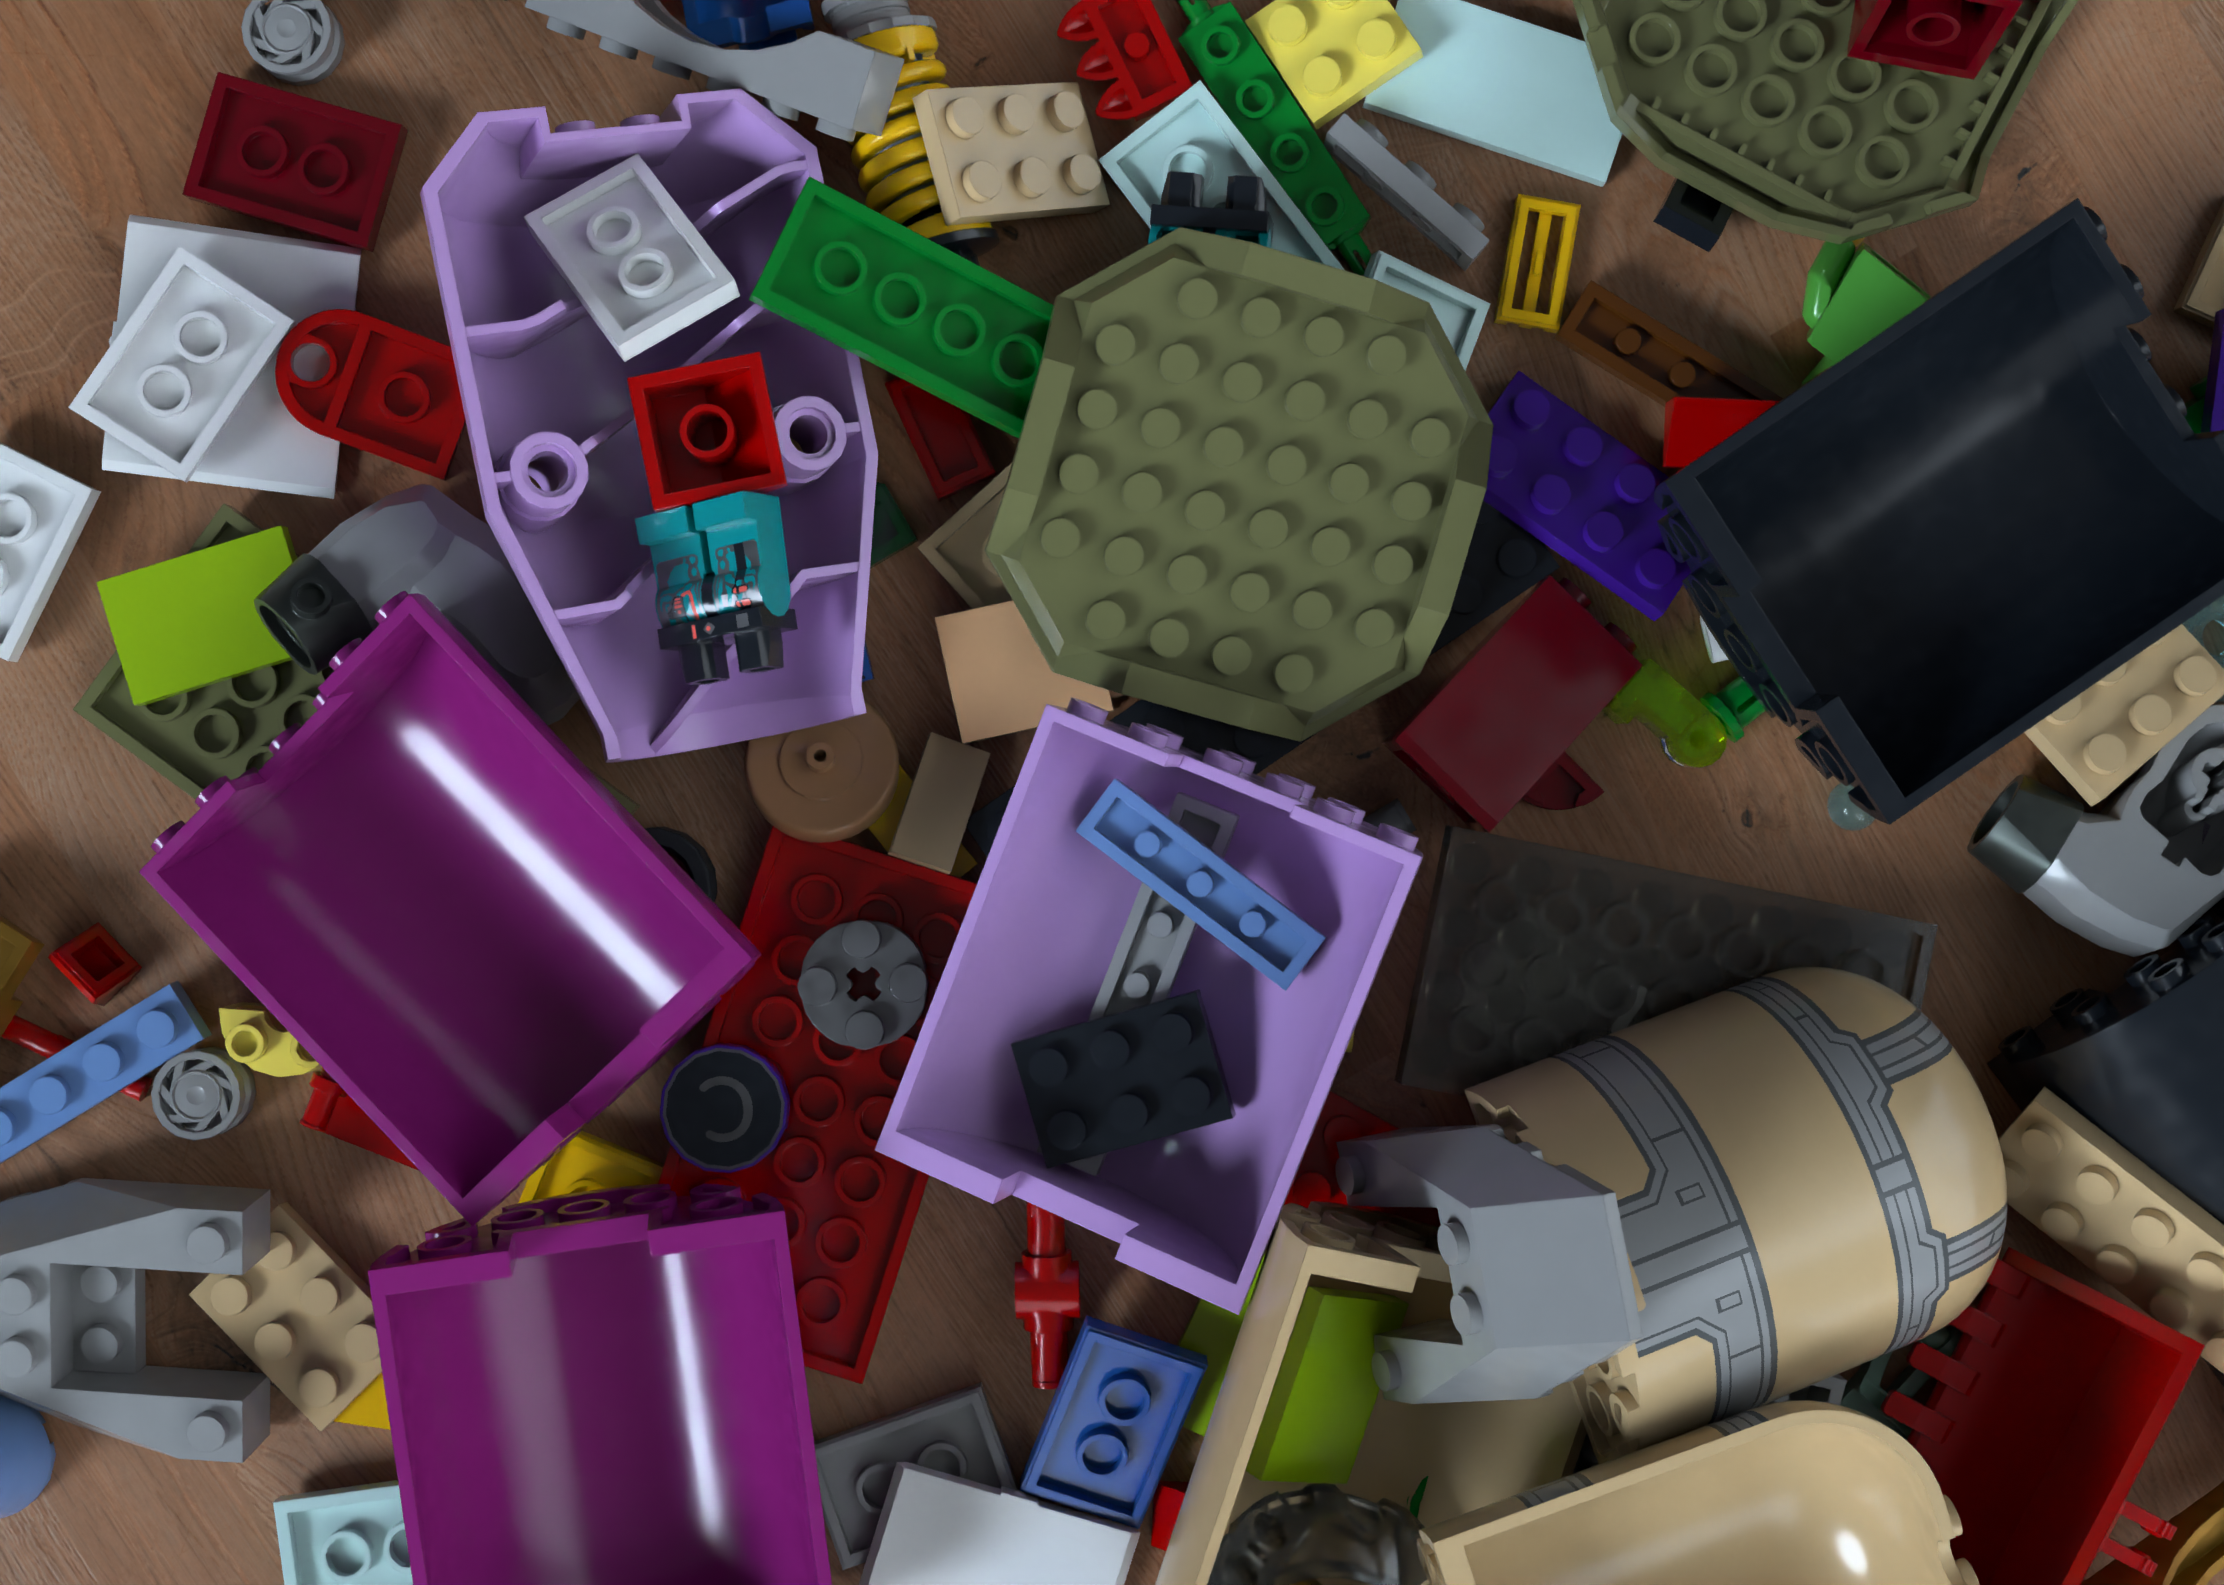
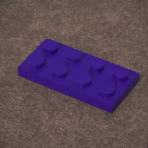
[1483,370,1691,622]

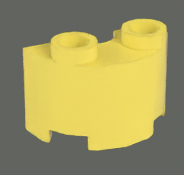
[219,1002,322,1077]

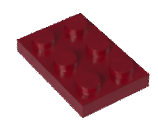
[182,72,408,252]

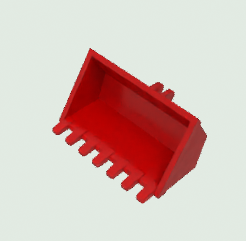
[1881,1247,2206,1585]

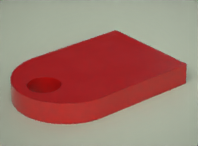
[275,309,466,481]

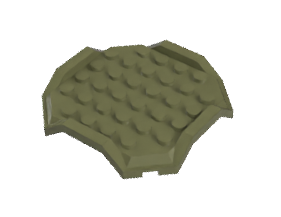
[1572,0,2079,244]
[985,227,1493,742]

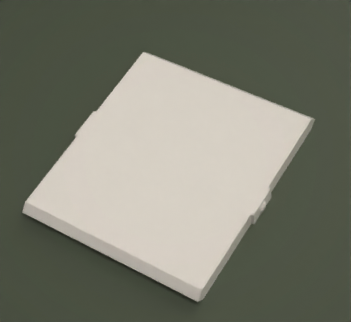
[102,215,362,499]
[859,1462,1141,1585]

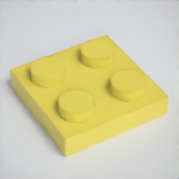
[1245,0,1423,130]

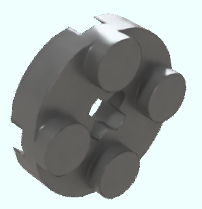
[798,919,929,1050]

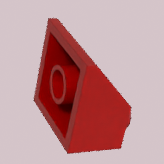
[627,351,788,513]

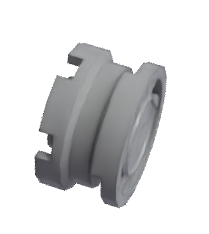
[241,0,345,86]
[151,1046,256,1141]

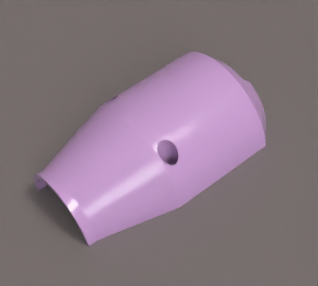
[420,88,878,763]

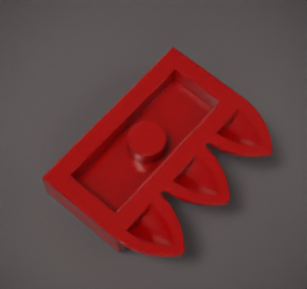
[1057,0,1193,122]

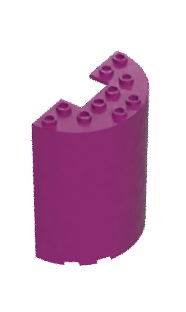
[139,591,762,1226]
[368,1184,832,1585]

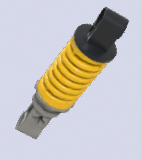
[821,0,1000,266]

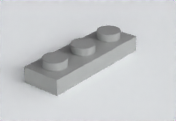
[1324,113,1490,271]

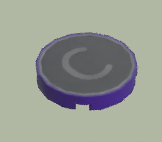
[660,1043,790,1173]

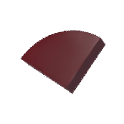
[1521,751,1604,810]

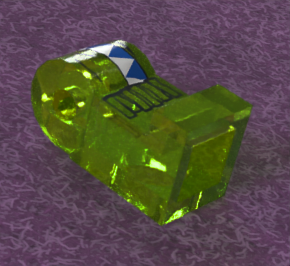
[1602,659,1727,768]

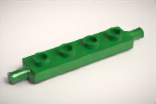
[1176,0,1372,276]

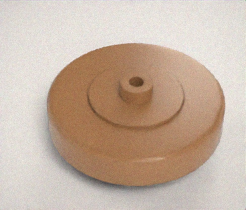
[744,701,900,843]

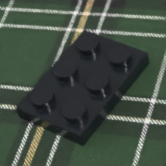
[1011,989,1236,1169]

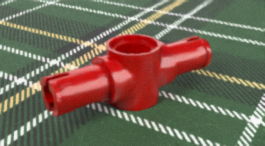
[1014,1201,1080,1389]

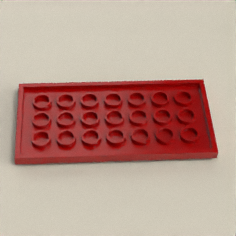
[658,826,977,1384]

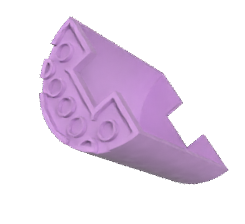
[875,697,1424,1315]

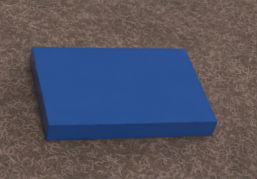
[1020,1315,1208,1529]

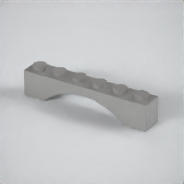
[525,0,905,142]

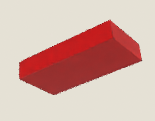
[884,377,996,501]

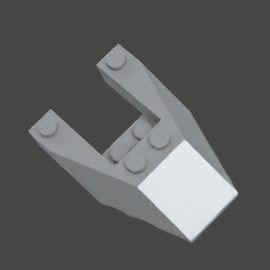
[1335,1124,1643,1404]
[0,1178,270,1463]

